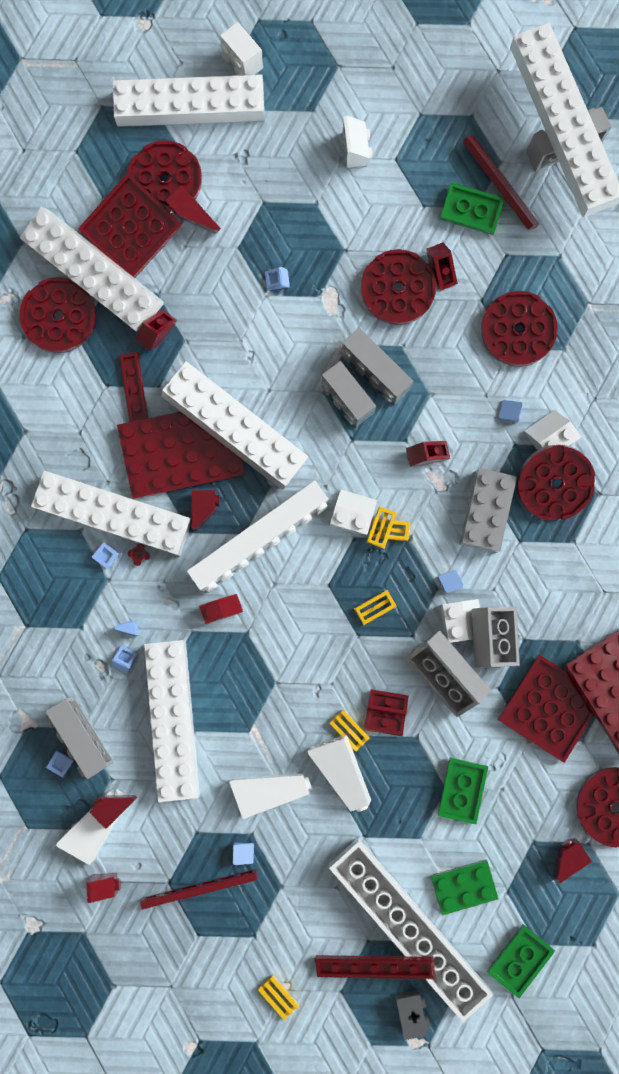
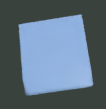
[265,267,289,290]
[498,400,523,423]
[438,570,464,594]
[114,621,139,635]
[111,645,138,674]
[233,843,254,865]

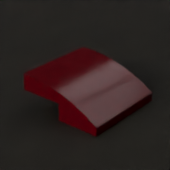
[364,689,409,737]

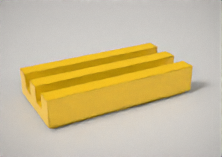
[366,506,397,549]
[371,518,410,541]
[354,590,397,625]
[329,710,370,751]
[258,975,299,1020]

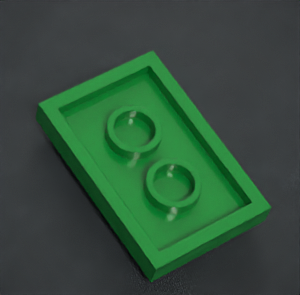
[440,183,504,235]
[437,757,489,825]
[430,859,499,916]
[487,924,555,999]

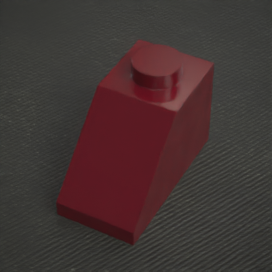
[426,242,458,291]
[135,309,177,351]
[406,441,451,467]
[192,490,220,530]
[199,594,243,625]
[89,795,137,829]
[553,838,592,884]
[86,873,121,903]

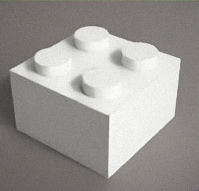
[220,22,263,76]

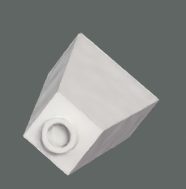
[308,734,371,812]
[229,773,312,819]
[56,789,125,865]

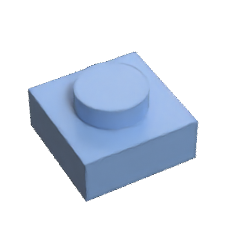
[92,542,120,569]
[46,750,74,778]

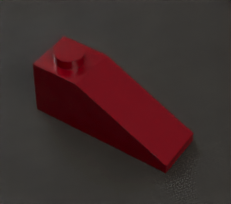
[164,185,221,234]

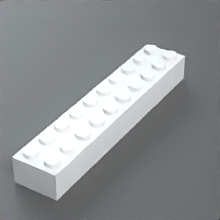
[510,23,619,218]
[329,838,493,1023]

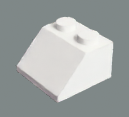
[342,116,372,168]
[524,410,582,450]
[330,490,377,537]
[440,599,480,643]

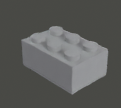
[321,361,376,427]
[472,607,520,667]

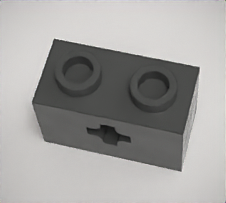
[395,989,430,1040]

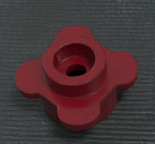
[127,543,150,566]

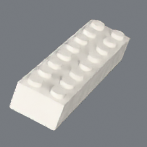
[113,75,265,126]
[20,207,164,332]
[161,361,309,490]
[31,470,192,556]
[187,481,329,593]
[144,640,200,802]

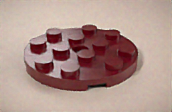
[127,140,202,207]
[361,249,436,325]
[19,277,96,353]
[481,291,558,367]
[517,445,595,520]
[576,767,619,848]

